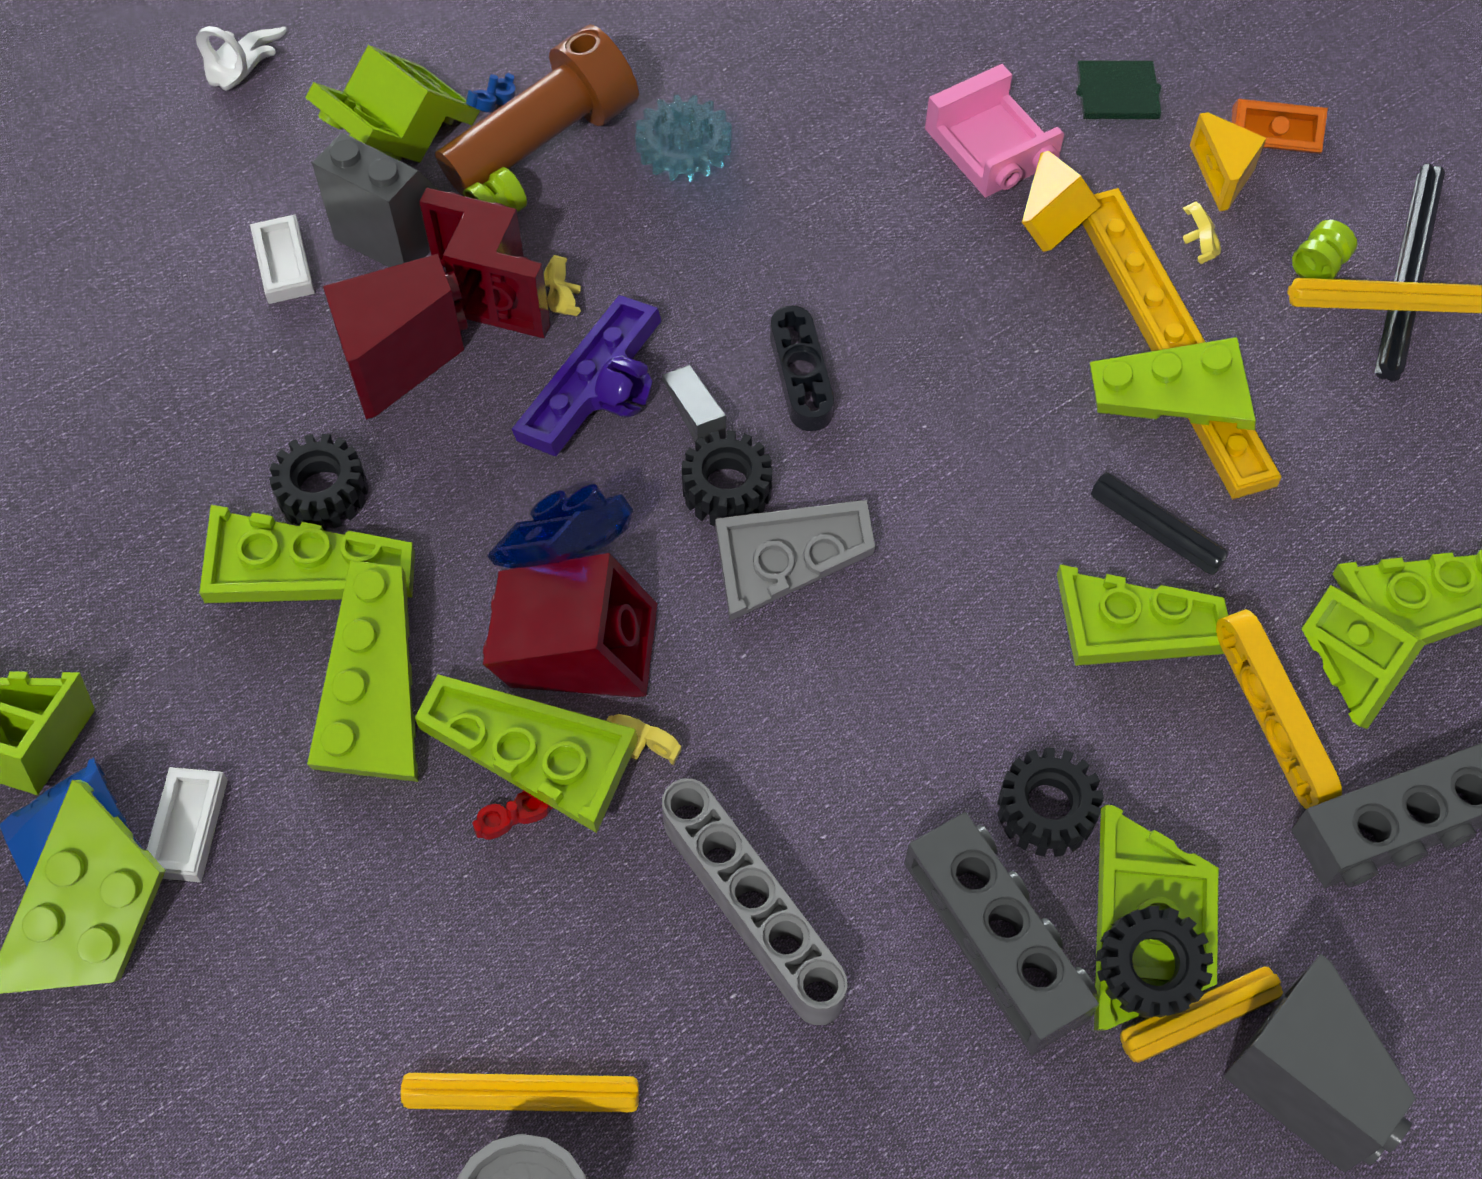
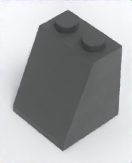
[312,132,438,267]
[1223,954,1416,1173]

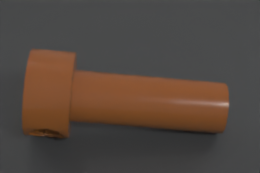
[435,24,639,195]

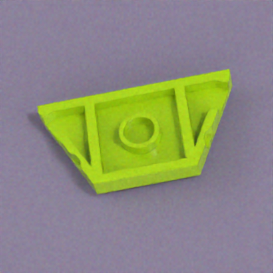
[0,780,166,994]
[1094,805,1219,1031]

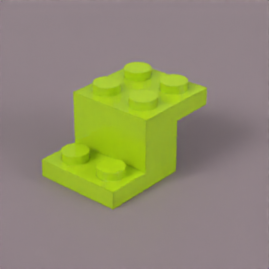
[305,45,480,162]

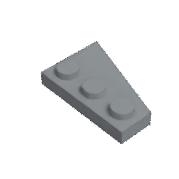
[715,500,875,621]

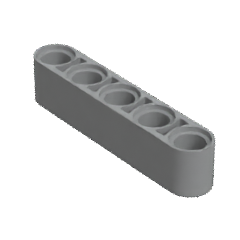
[662,778,847,1025]

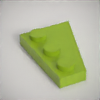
[1090,337,1256,430]

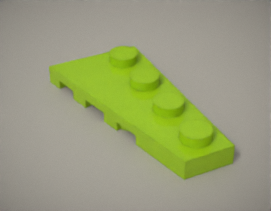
[199,504,415,603]
[1332,550,1482,645]
[307,561,419,782]
[415,674,638,833]

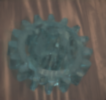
[635,94,732,181]

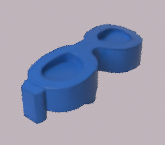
[466,72,515,112]

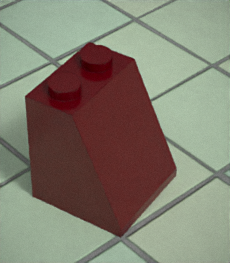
[323,254,468,420]
[483,553,658,697]

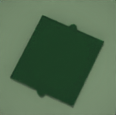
[1076,61,1162,119]

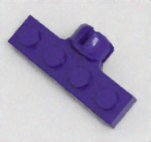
[512,295,662,457]

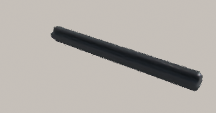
[1375,163,1445,382]

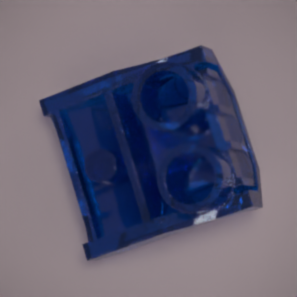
[487,484,633,569]

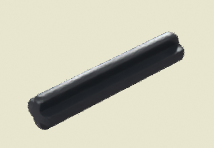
[1091,472,1229,575]

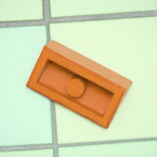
[1232,99,1328,154]

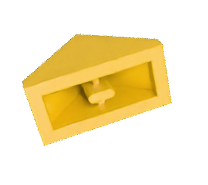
[1190,112,1266,211]
[1022,151,1101,252]

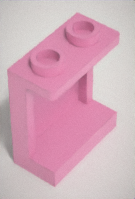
[925,64,1064,198]

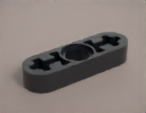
[770,306,834,431]

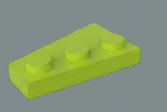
[1057,564,1228,666]

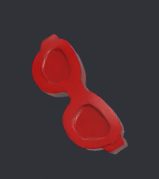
[472,791,553,840]

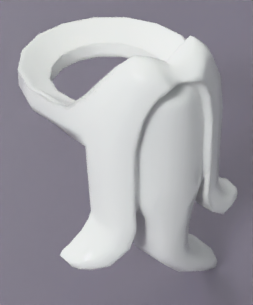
[196,26,287,91]

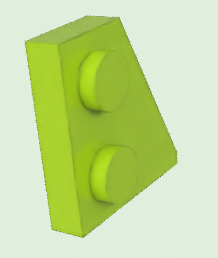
[1302,585,1426,729]

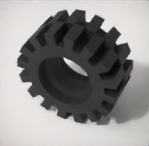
[681,430,772,526]
[269,433,368,531]
[997,748,1104,857]
[1096,906,1213,1018]

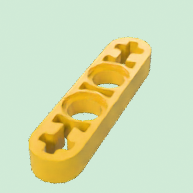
[1216,609,1342,809]

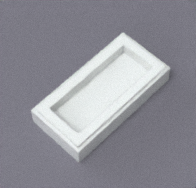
[250,214,315,304]
[147,767,228,882]

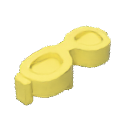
[1182,201,1221,264]
[543,255,581,316]
[606,714,682,765]

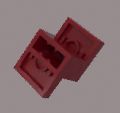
[419,187,551,339]

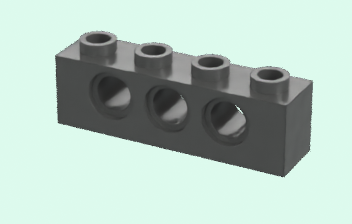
[1291,743,1482,889]
[904,812,1099,1056]

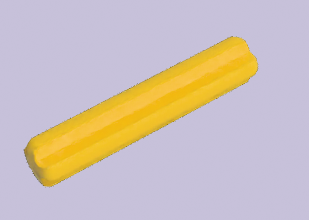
[1120,967,1283,1063]

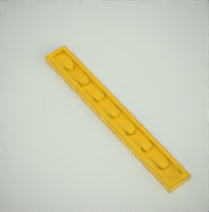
[1082,188,1282,500]

